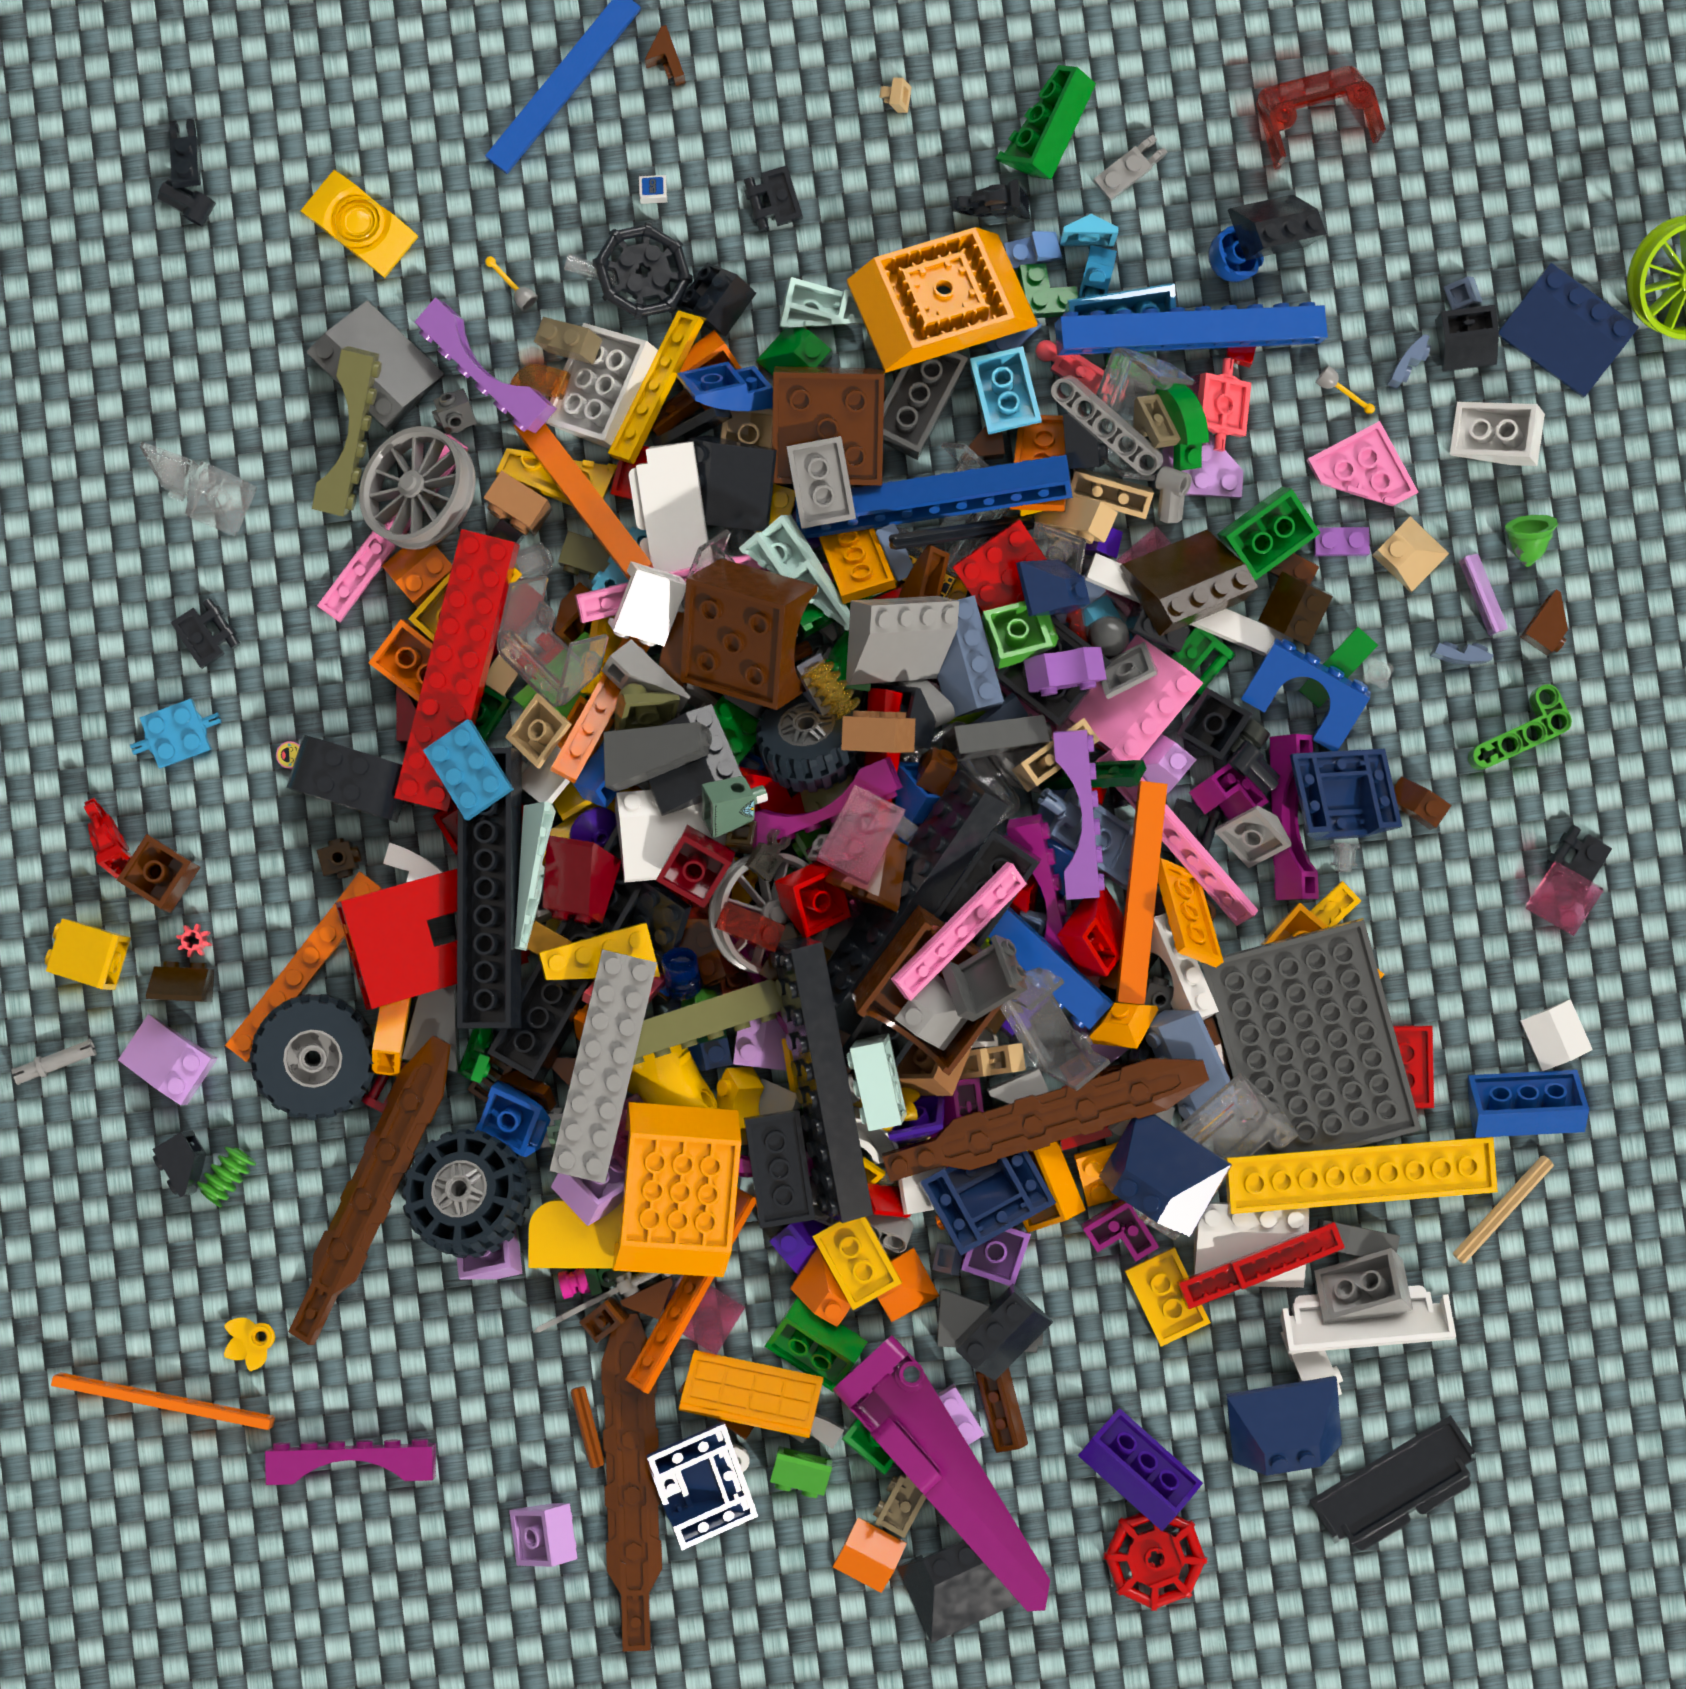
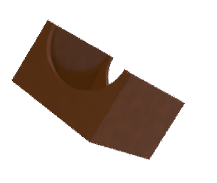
[772,366,884,485]
[680,558,818,710]
[852,905,1003,1076]

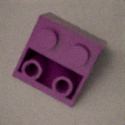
[930,1077,984,1138]

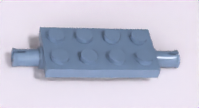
[1038,787,1159,891]

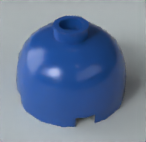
[1208,226,1264,282]

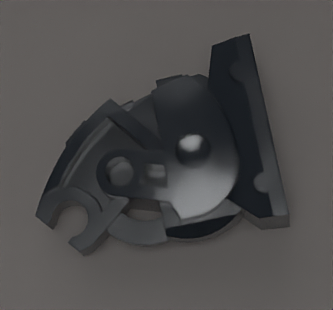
[951,179,1030,219]

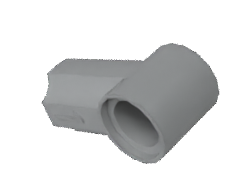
[1155,466,1192,523]

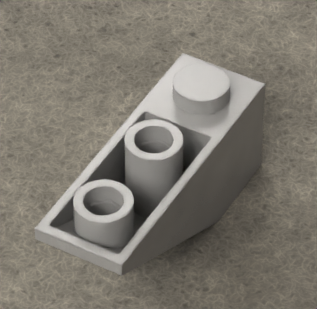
[601,639,691,713]

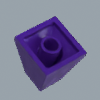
[888,1096,945,1145]
[769,1220,830,1275]

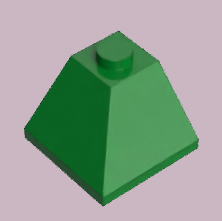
[756,327,832,376]

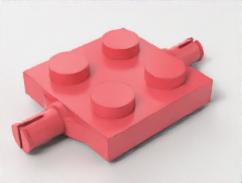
[1198,358,1251,452]

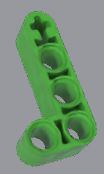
[1468,684,1572,770]

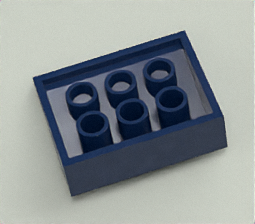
[1499,263,1639,398]

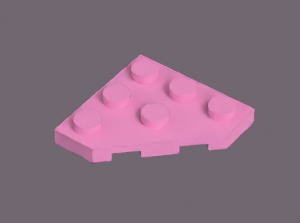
[1307,421,1418,507]

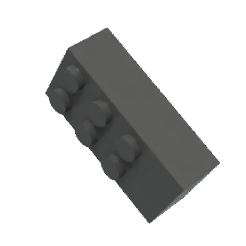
[883,352,968,460]

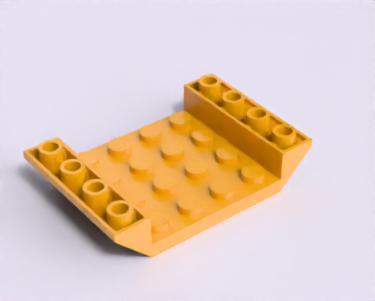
[613,1102,741,1277]

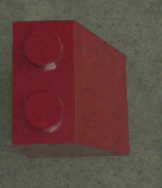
[543,835,621,925]

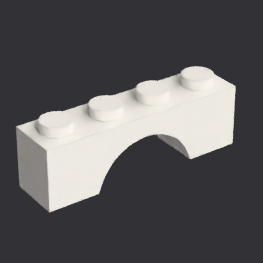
[1150,913,1219,1020]

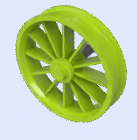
[1627,215,1686,340]

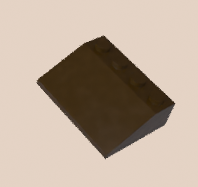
[1120,530,1258,637]

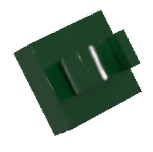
[584,1268,616,1296]

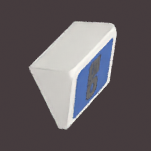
[639,175,668,204]

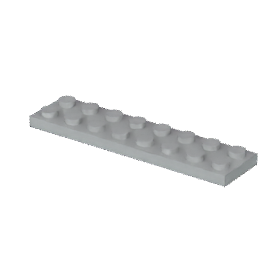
[549,949,657,1184]

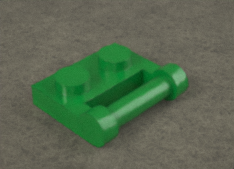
[1171,627,1236,697]

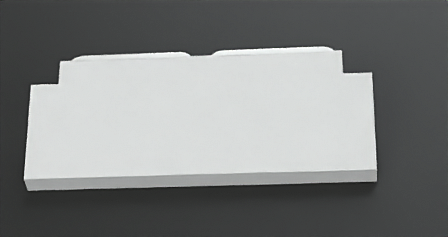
[629,441,711,612]
[1280,1285,1456,1354]

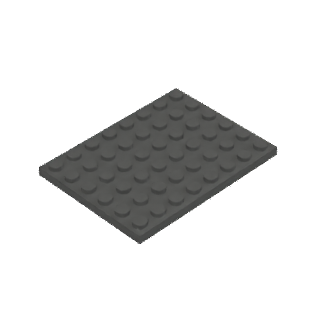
[1201,918,1421,1155]

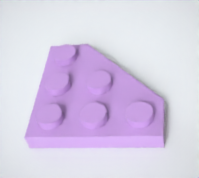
[1161,431,1243,499]

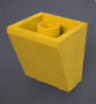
[45,918,131,990]

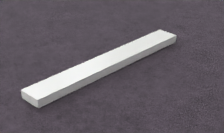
[1085,553,1293,656]

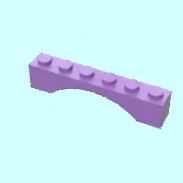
[415,297,557,433]
[1053,729,1105,900]

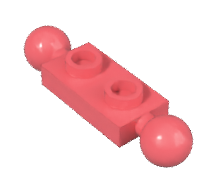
[1035,340,1125,405]

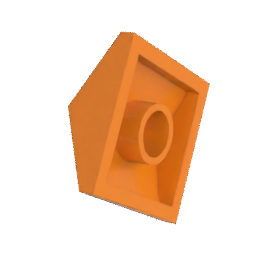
[832,1517,907,1593]

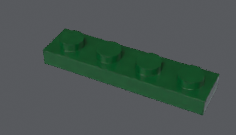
[1038,760,1147,790]

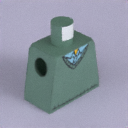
[702,776,768,838]

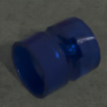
[661,947,702,1000]

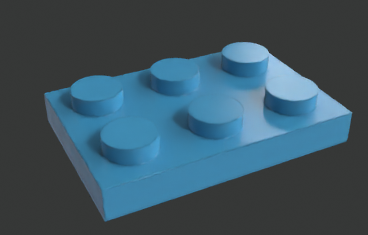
[423,719,514,820]

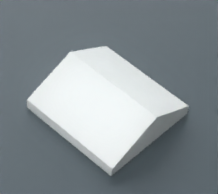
[1520,999,1593,1071]

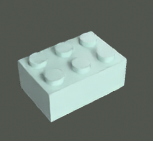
[847,1033,907,1131]

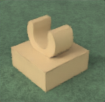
[879,78,912,113]

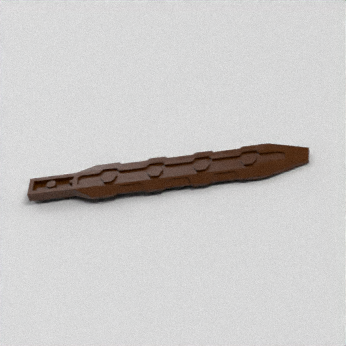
[288,1036,451,1345]
[882,1058,1209,1182]
[601,1313,662,1652]

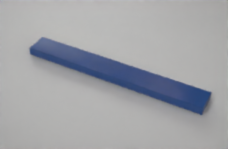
[485,0,641,174]

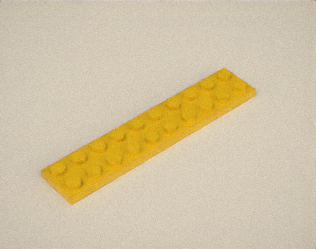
[1224,1137,1498,1214]

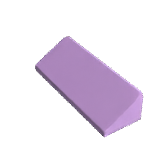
[1459,554,1508,636]

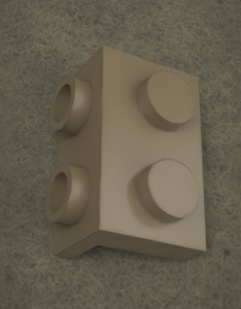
[873,1472,926,1538]

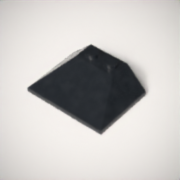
[897,1540,1019,1644]

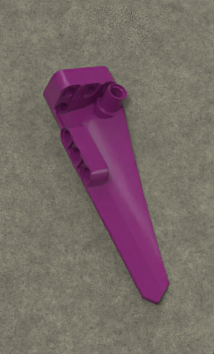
[833,1335,1051,1612]

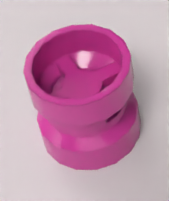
[558,1268,591,1299]

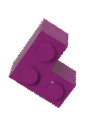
[1189,763,1269,820]
[1081,1199,1159,1261]

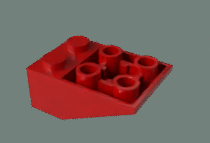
[1057,886,1124,976]

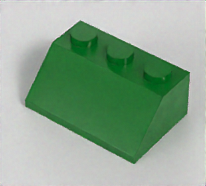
[1217,487,1320,581]
[764,1297,868,1392]

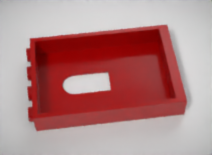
[335,868,530,1010]

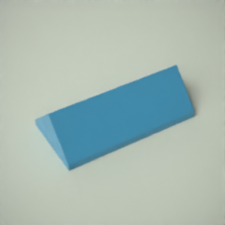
[1064,283,1176,316]

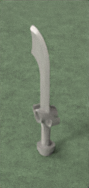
[534,1271,672,1332]

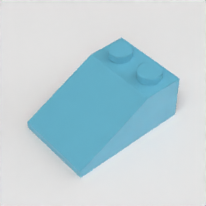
[970,346,1042,434]

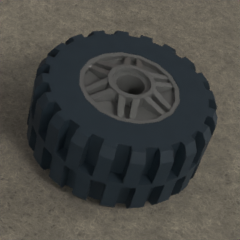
[756,693,864,792]

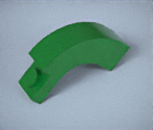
[1147,379,1209,471]

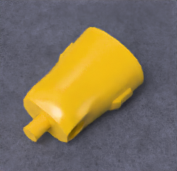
[627,1044,718,1108]

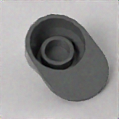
[1078,616,1129,660]

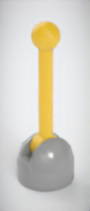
[485,256,538,311]
[1315,365,1375,414]

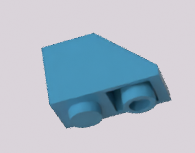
[1078,245,1117,298]

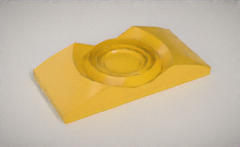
[300,170,418,278]

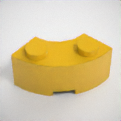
[716,1067,764,1145]

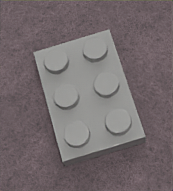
[786,436,856,529]

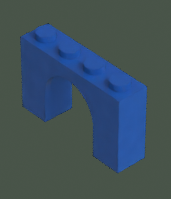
[1241,638,1371,751]

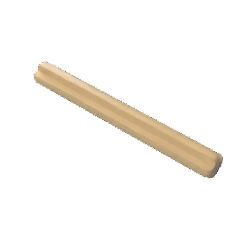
[1453,1156,1554,1263]

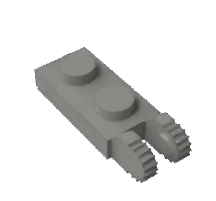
[1093,135,1168,202]

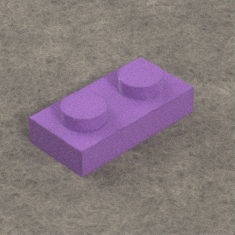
[1314,527,1370,556]

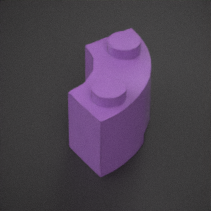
[1024,647,1107,696]

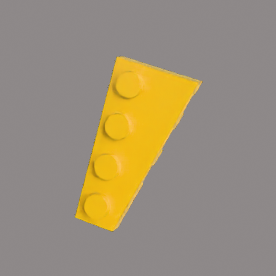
[496,448,617,506]
[538,922,660,980]

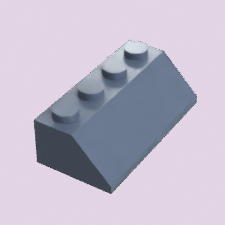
[937,595,1004,719]
[1145,1010,1242,1123]

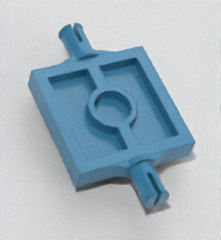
[130,699,222,769]

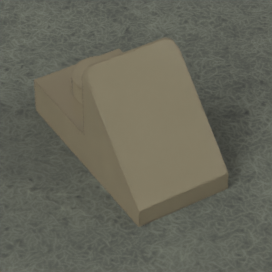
[1133,394,1181,448]

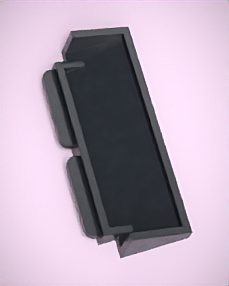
[1309,1415,1476,1551]

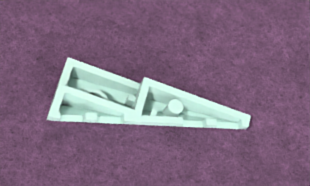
[779,277,864,328]
[739,515,850,631]
[515,802,556,951]

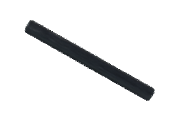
[889,515,1035,550]

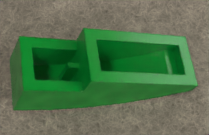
[1298,627,1378,708]

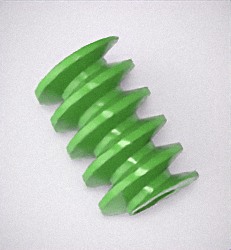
[196,1146,256,1207]

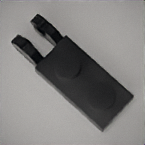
[169,118,201,189]

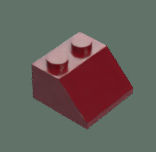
[656,825,735,908]

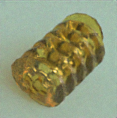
[801,658,860,721]

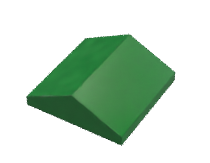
[842,1418,894,1475]

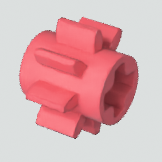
[176,924,212,957]

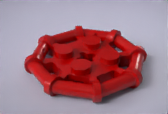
[1103,1513,1208,1611]

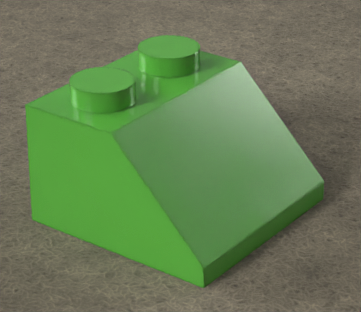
[770,1446,832,1498]

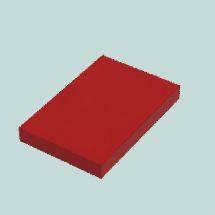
[1393,1026,1434,1108]

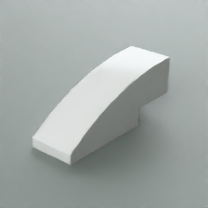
[383,843,443,882]

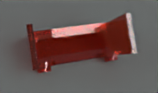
[1256,66,1386,170]

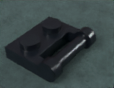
[1161,798,1224,855]

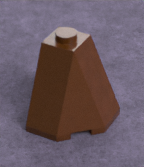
[824,830,908,912]

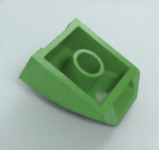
[981,601,1059,669]

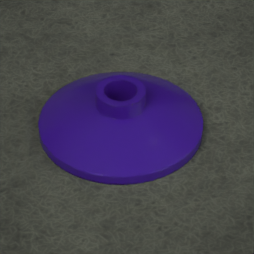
[569,807,617,848]

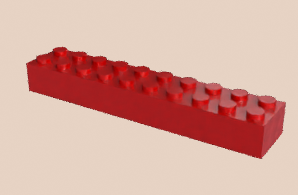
[394,529,520,812]

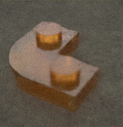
[508,364,571,413]

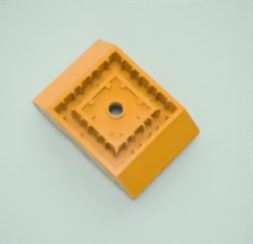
[847,227,1038,373]

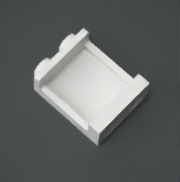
[608,561,686,646]

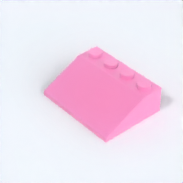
[1068,634,1203,760]

